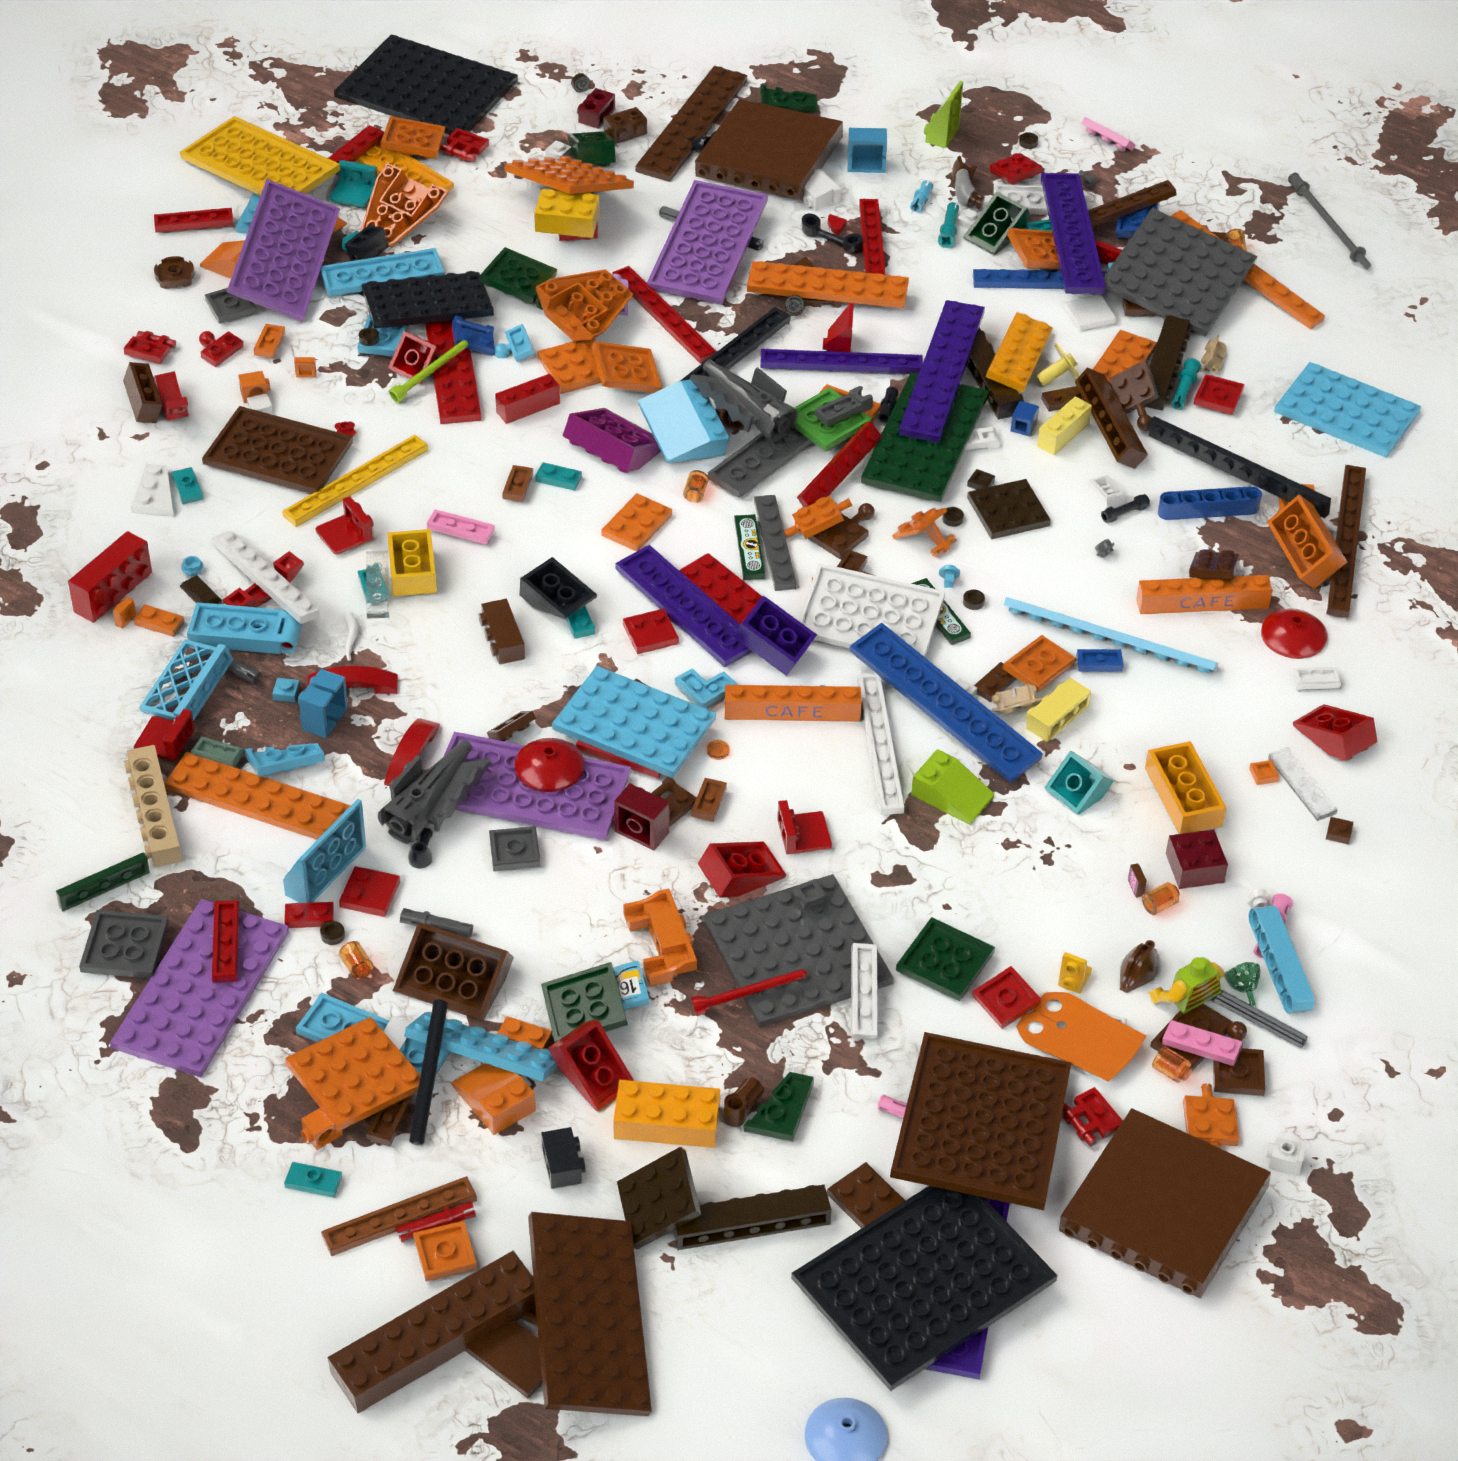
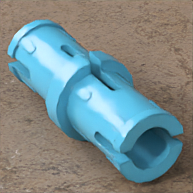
[910,180,933,212]

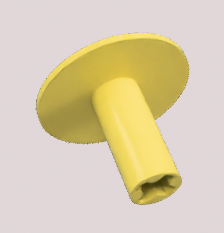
[1036,343,1079,387]

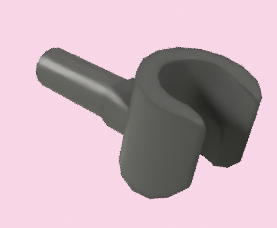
[1079,170,1096,189]

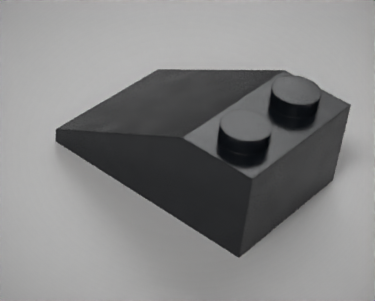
[519,557,597,619]

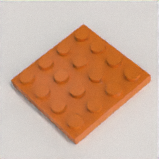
[285,1017,420,1131]

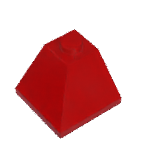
[822,303,854,352]
[388,331,438,384]

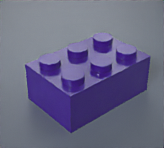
[733,595,817,676]

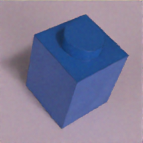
[1010,401,1039,437]

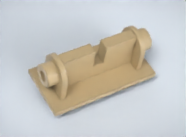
[1200,334,1227,373]
[992,684,1041,714]

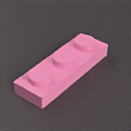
[1081,117,1136,151]
[427,509,495,545]
[1162,1020,1242,1066]

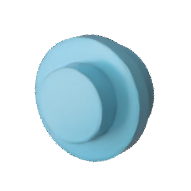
[181,556,203,576]

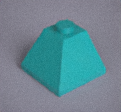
[1044,750,1115,815]

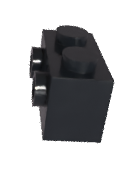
[541,1127,586,1189]

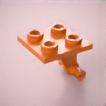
[892,508,957,557]

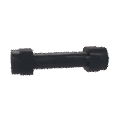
[1101,494,1150,523]

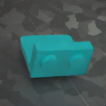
[330,160,378,207]

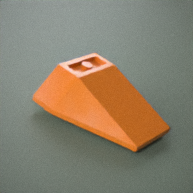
[360,163,449,248]
[536,269,633,341]

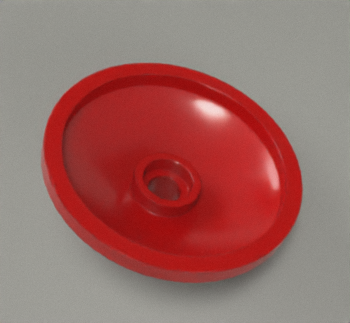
[1261,608,1327,659]
[515,738,584,792]

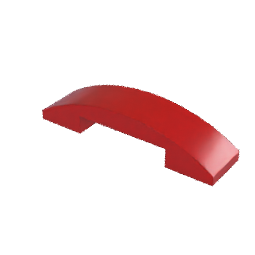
[223,551,304,608]
[307,666,398,694]
[384,718,440,786]

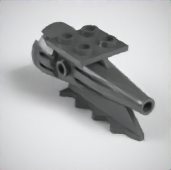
[690,359,798,443]
[378,740,491,844]

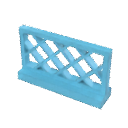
[139,639,234,721]

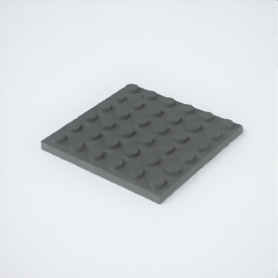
[1103,208,1258,337]
[702,874,894,1028]

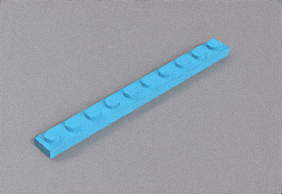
[1004,597,1219,674]

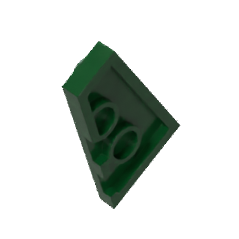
[760,84,818,113]
[743,1072,814,1142]

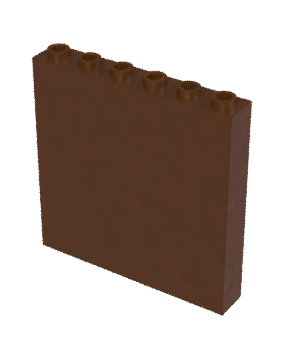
[695,99,843,200]
[1059,1108,1271,1299]

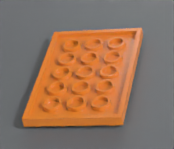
[504,156,634,194]

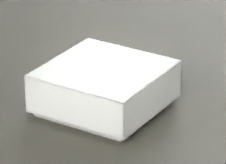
[247,393,273,413]

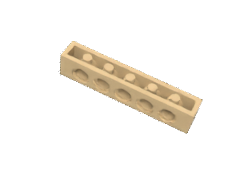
[124,745,182,867]

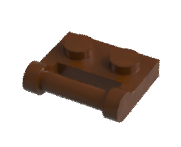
[652,776,697,827]

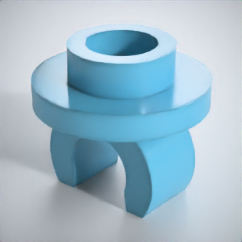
[938,564,960,588]

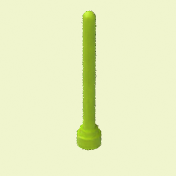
[388,340,468,403]

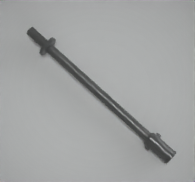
[1288,172,1371,269]

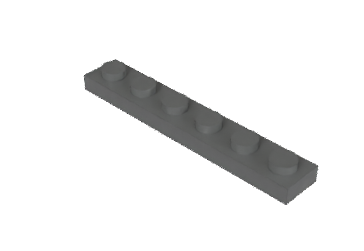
[754,495,796,591]

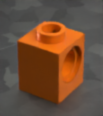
[238,371,271,403]
[300,1108,343,1150]

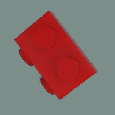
[315,496,374,555]

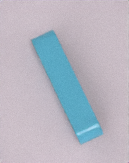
[1248,905,1315,1014]

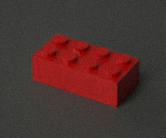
[68,531,152,623]

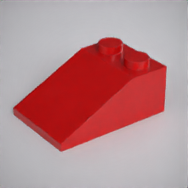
[1293,704,1378,761]
[697,841,786,898]
[547,1019,634,1111]

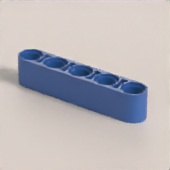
[1158,486,1262,520]

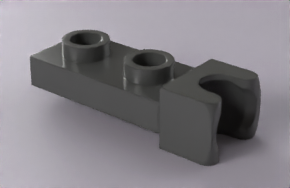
[814,386,873,427]

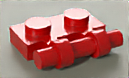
[440,128,489,162]
[123,331,176,364]
[1062,1087,1123,1146]

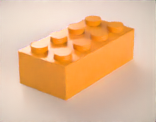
[1145,741,1227,834]
[613,1080,720,1148]

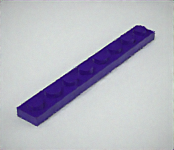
[760,349,923,374]

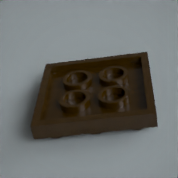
[967,479,1051,540]
[617,1147,701,1250]

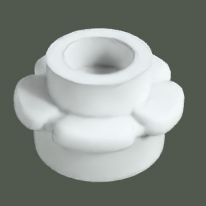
[1247,889,1271,908]

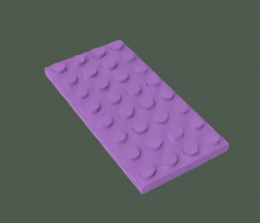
[226,179,340,322]
[647,180,768,304]
[443,731,631,840]
[110,899,289,1078]

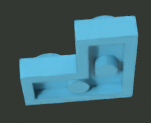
[675,668,738,709]

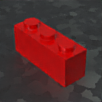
[495,373,560,424]

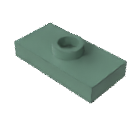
[191,736,244,767]

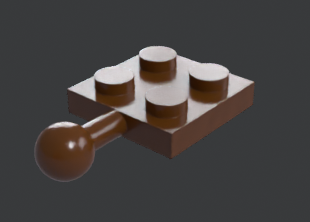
[1110,360,1159,431]
[808,503,875,560]
[1213,1021,1265,1096]

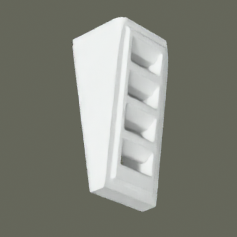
[1088,475,1126,509]

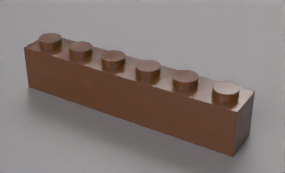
[1075,367,1148,469]

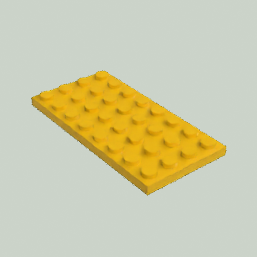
[180,116,341,196]

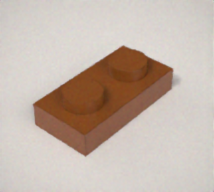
[502,465,534,502]
[691,778,727,822]

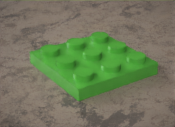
[794,387,872,452]

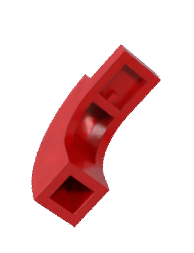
[154,371,189,421]

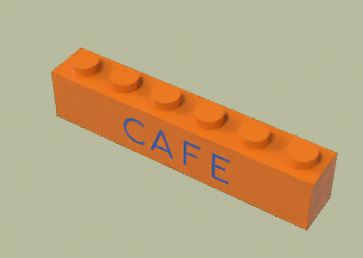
[1136,575,1272,614]
[725,685,862,722]

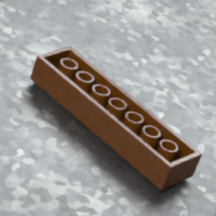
[327,1250,536,1413]

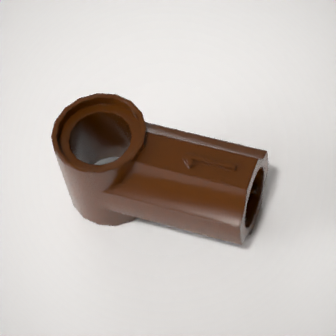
[723,1077,764,1127]

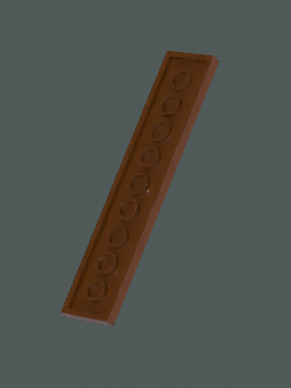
[635,66,748,182]

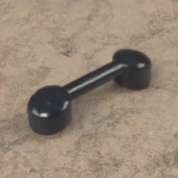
[801,213,863,253]

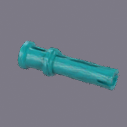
[938,202,959,248]
[1171,358,1202,410]

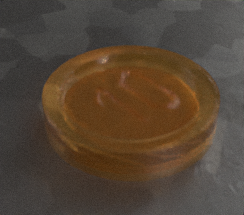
[707,740,730,760]

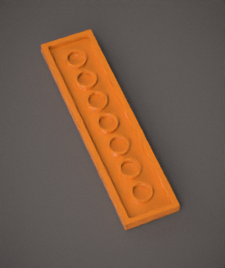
[747,261,909,309]
[164,752,351,840]

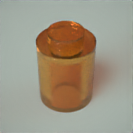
[1225,229,1247,251]
[683,470,709,503]
[1142,882,1180,915]
[338,941,374,979]
[1152,1046,1192,1083]

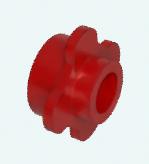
[335,421,356,437]

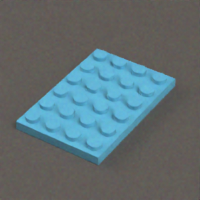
[1274,362,1421,458]
[552,666,716,778]

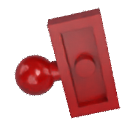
[199,331,244,367]

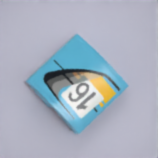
[614,961,649,1010]

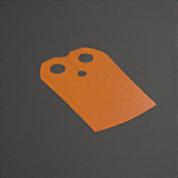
[1016,992,1147,1082]

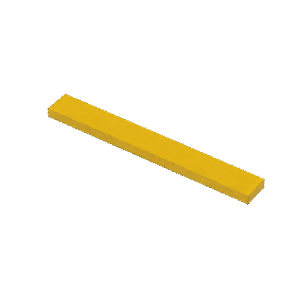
[282,435,429,527]

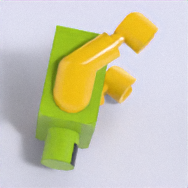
[1148,957,1225,1014]

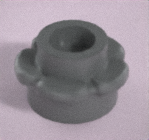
[1094,538,1114,557]

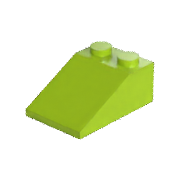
[923,81,963,148]
[911,749,994,825]

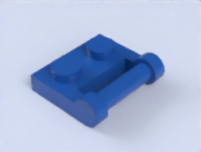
[452,316,495,356]

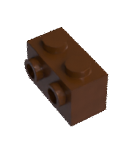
[603,107,647,144]

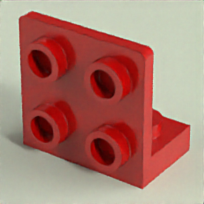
[133,709,195,761]
[777,800,832,855]

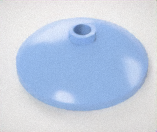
[805,1398,887,1461]

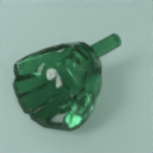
[1224,962,1261,1006]

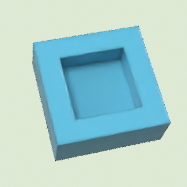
[272,678,300,702]

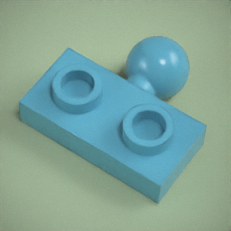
[494,323,535,362]

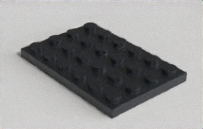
[362,271,494,329]

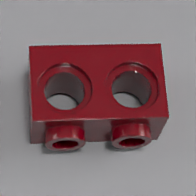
[577,88,615,129]

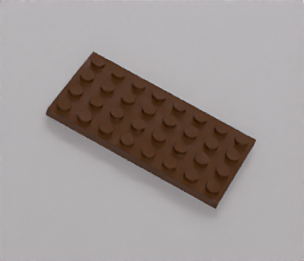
[528,1212,652,1417]

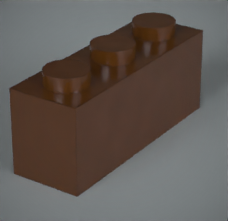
[123,362,162,423]
[478,598,525,665]

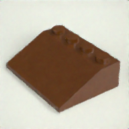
[392,922,514,1021]

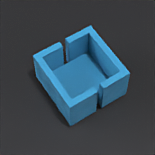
[847,127,887,173]
[298,669,348,738]

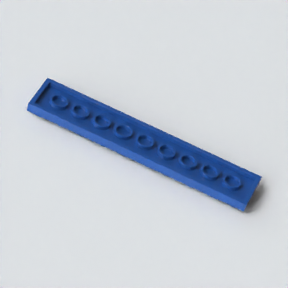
[850,623,1043,784]

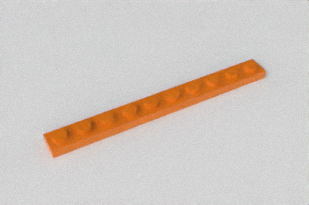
[1171,210,1325,330]

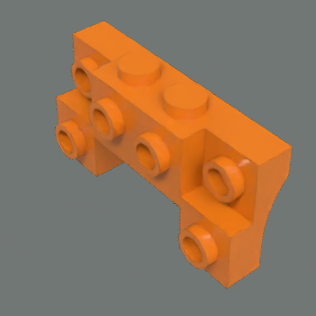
[623,888,697,987]

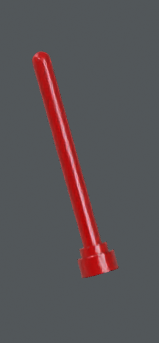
[691,969,807,1016]

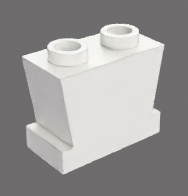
[802,169,841,212]

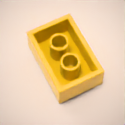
[534,189,600,238]
[387,529,437,597]

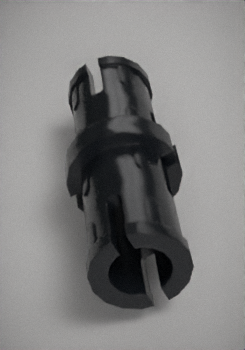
[878,386,899,423]

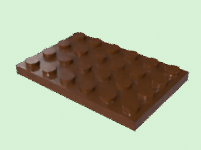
[202,406,353,494]

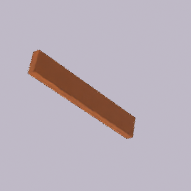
[321,1176,477,1256]

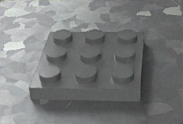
[79,910,169,979]

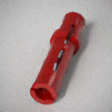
[396,1201,476,1243]

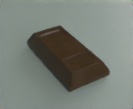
[180,575,222,604]

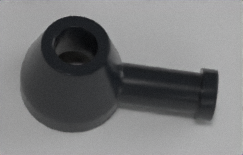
[691,131,716,154]
[408,828,433,869]

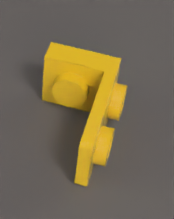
[1058,952,1092,994]

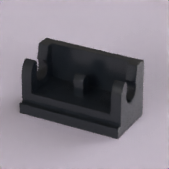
[344,225,389,261]

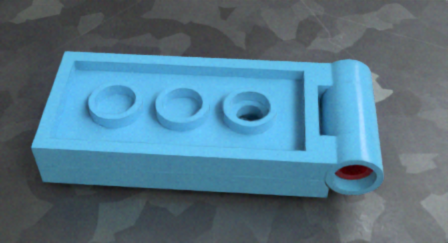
[187,602,303,654]

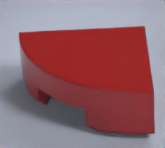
[827,214,847,235]

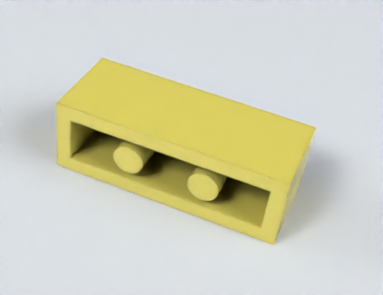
[1037,397,1092,455]
[1026,678,1091,742]

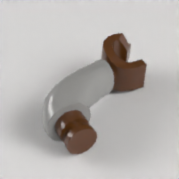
[951,155,985,210]

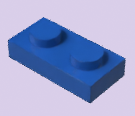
[1076,649,1124,671]

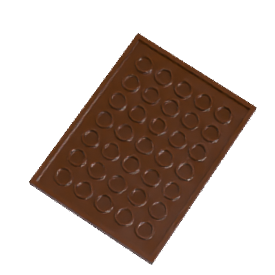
[890,1032,1072,1210]

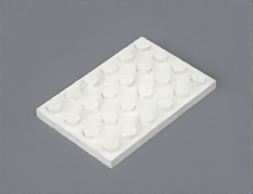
[798,563,945,657]

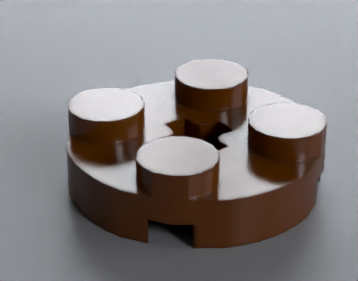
[154,256,195,289]

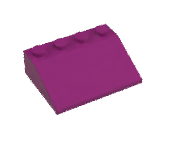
[562,408,661,473]

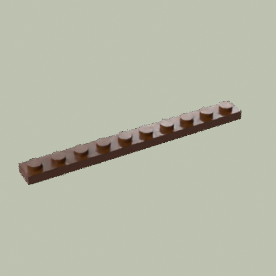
[1326,464,1366,618]

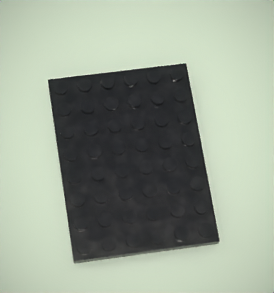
[334,34,518,135]
[791,1186,1058,1391]

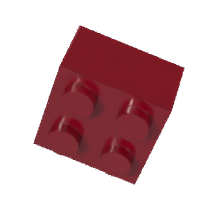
[614,783,670,851]
[1165,829,1228,889]

